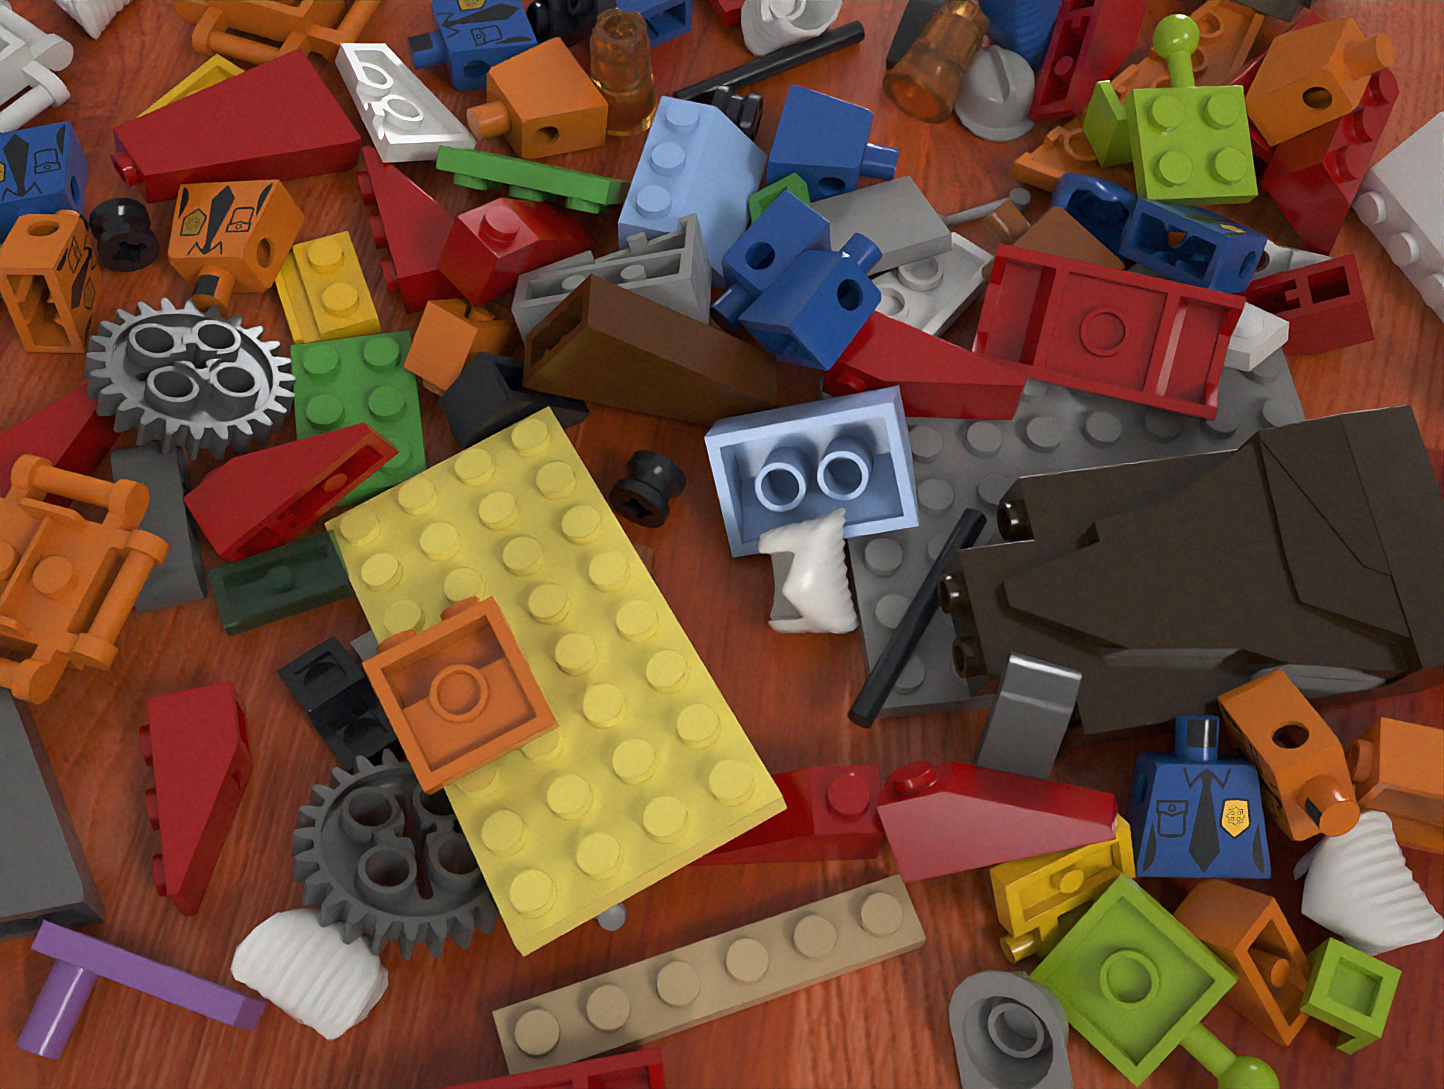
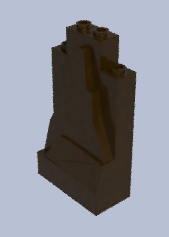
[937,405,1444,750]

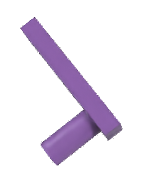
[15,920,267,1060]

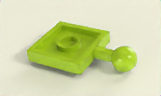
[1125,14,1258,206]
[1028,872,1280,1089]

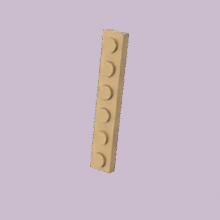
[492,873,927,1075]

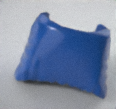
[976,0,1062,73]
[1048,172,1138,263]

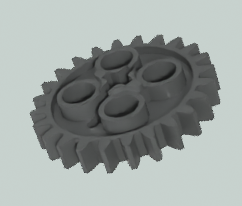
[83,298,296,461]
[290,748,500,960]

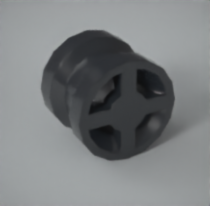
[711,84,764,142]
[89,198,159,272]
[609,450,686,528]

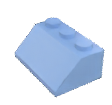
[618,96,768,289]
[704,385,920,558]

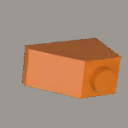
[403,298,523,396]
[1172,878,1312,1047]

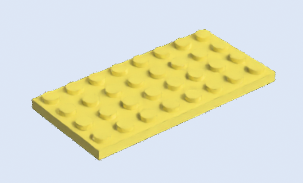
[324,406,787,956]

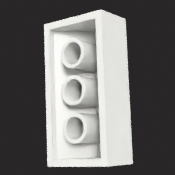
[1351,111,1444,323]

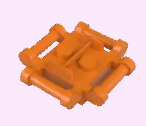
[174,0,388,65]
[0,454,171,704]

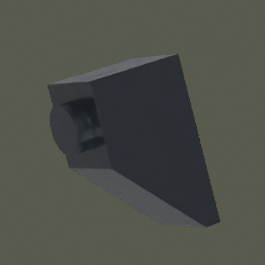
[437,351,591,448]

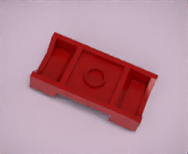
[972,243,1247,421]

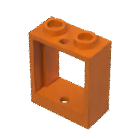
[1344,717,1444,855]

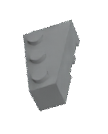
[511,213,712,346]

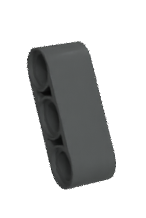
[111,441,208,614]
[971,651,1081,780]

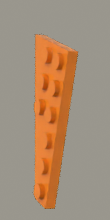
[1010,0,1267,194]

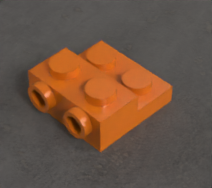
[362,596,560,795]

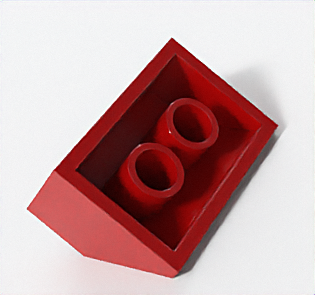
[1261,69,1399,256]

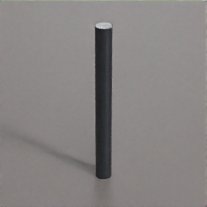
[672,20,865,104]
[847,508,987,729]

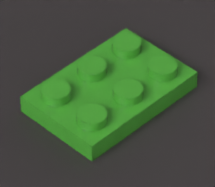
[436,145,632,214]
[290,330,428,507]

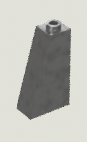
[0,686,105,943]

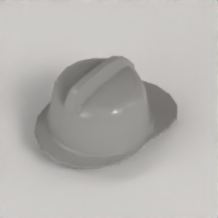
[942,45,1035,142]
[948,969,1074,1089]

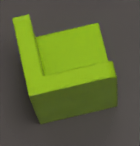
[1082,80,1133,168]
[1298,937,1401,1055]

